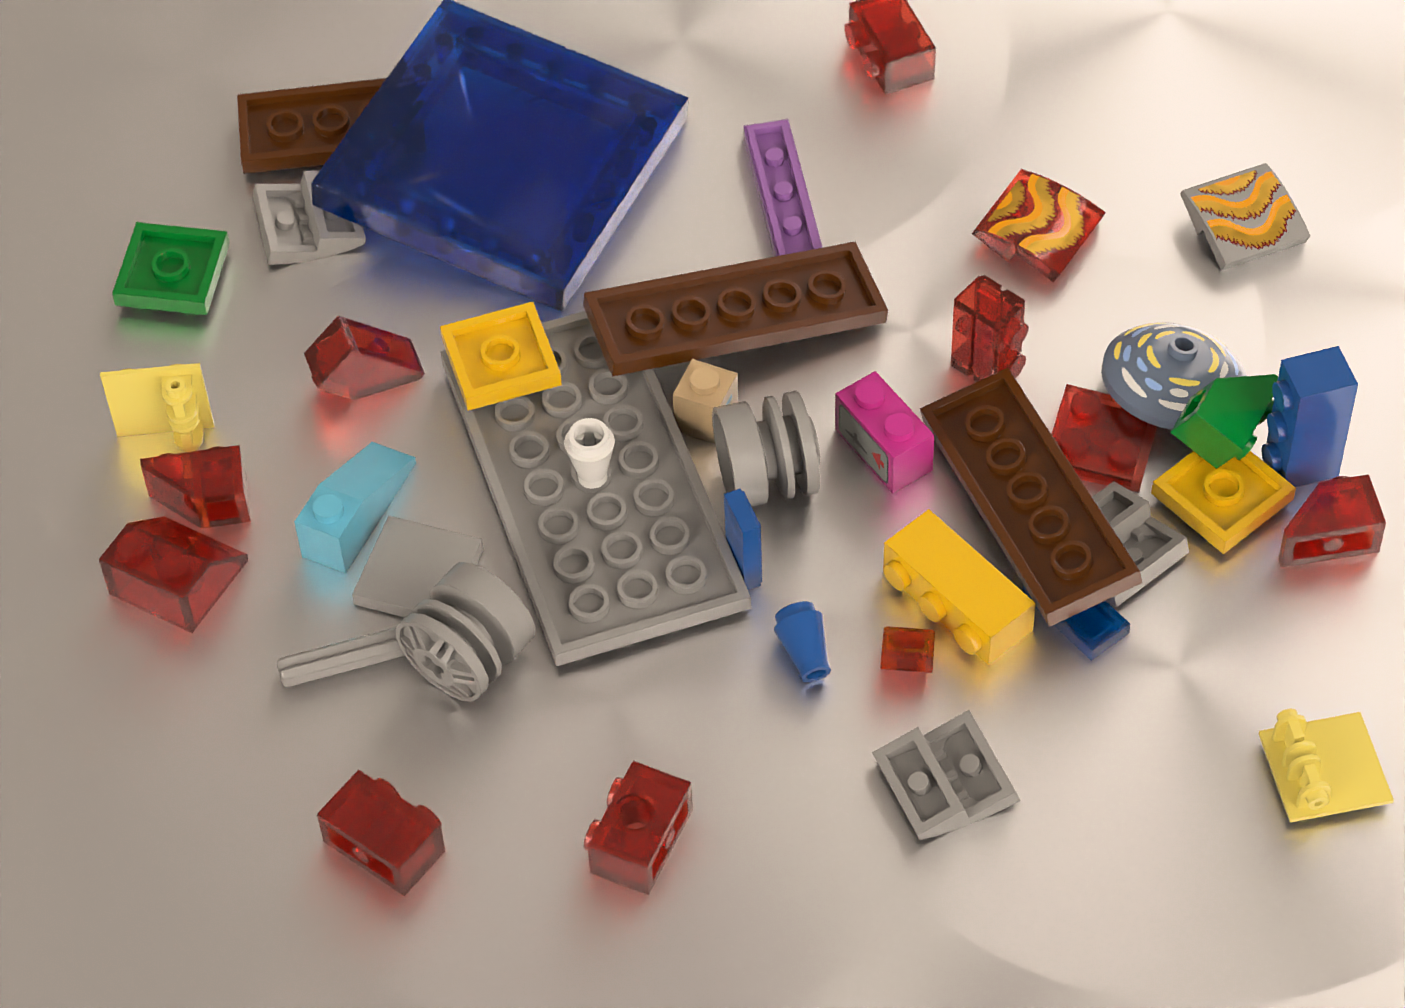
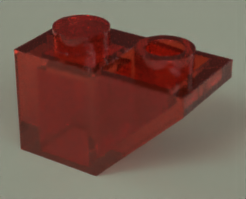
[140,445,251,529]

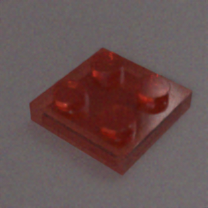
[1052,384,1158,492]

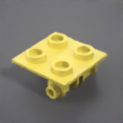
[100,363,215,453]
[1258,709,1394,822]

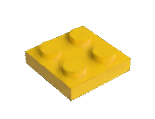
[440,301,562,411]
[1151,451,1296,554]

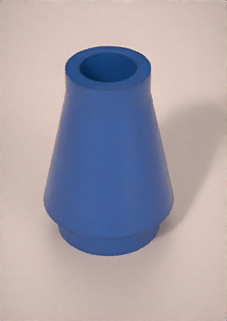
[774,601,831,682]

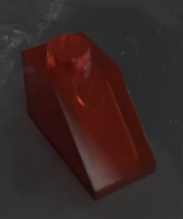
[304,315,425,400]
[1278,474,1386,568]

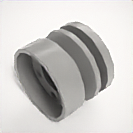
[712,391,820,507]
[396,562,536,702]

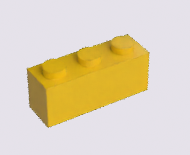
[883,509,1036,665]

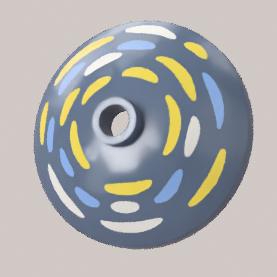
[1101,322,1247,430]

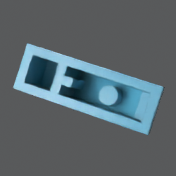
[294,442,416,574]

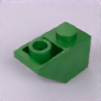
[1170,374,1278,469]

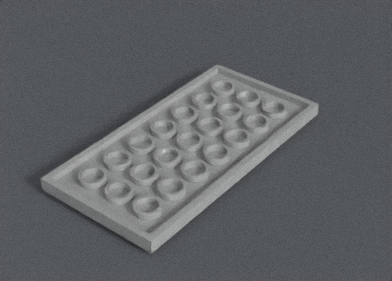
[440,311,751,667]

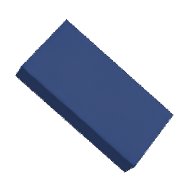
[724,488,762,590]

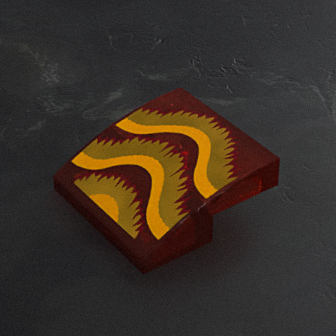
[971,169,1106,283]

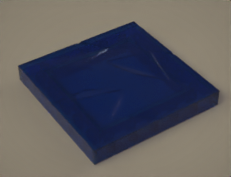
[311,0,689,312]

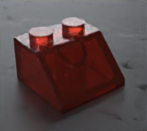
[98,516,249,633]

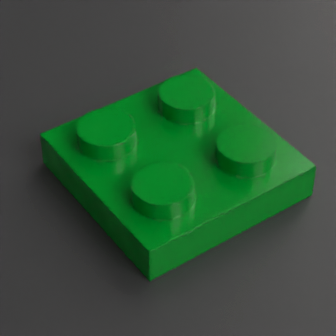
[112,222,230,315]

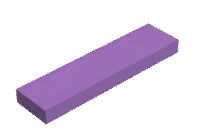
[743,119,823,257]

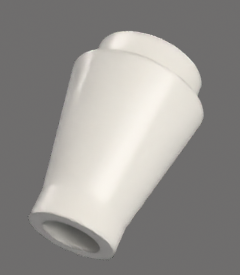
[564,418,615,489]

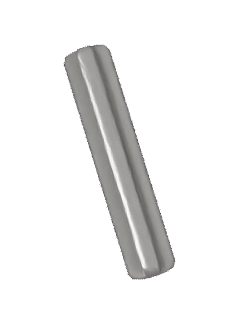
[277,627,405,687]

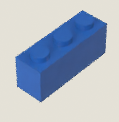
[1261,346,1358,487]

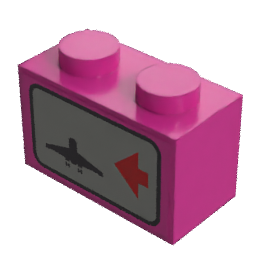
[835,371,934,494]

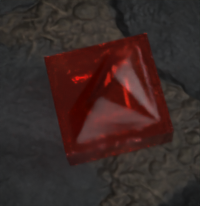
[880,626,935,673]

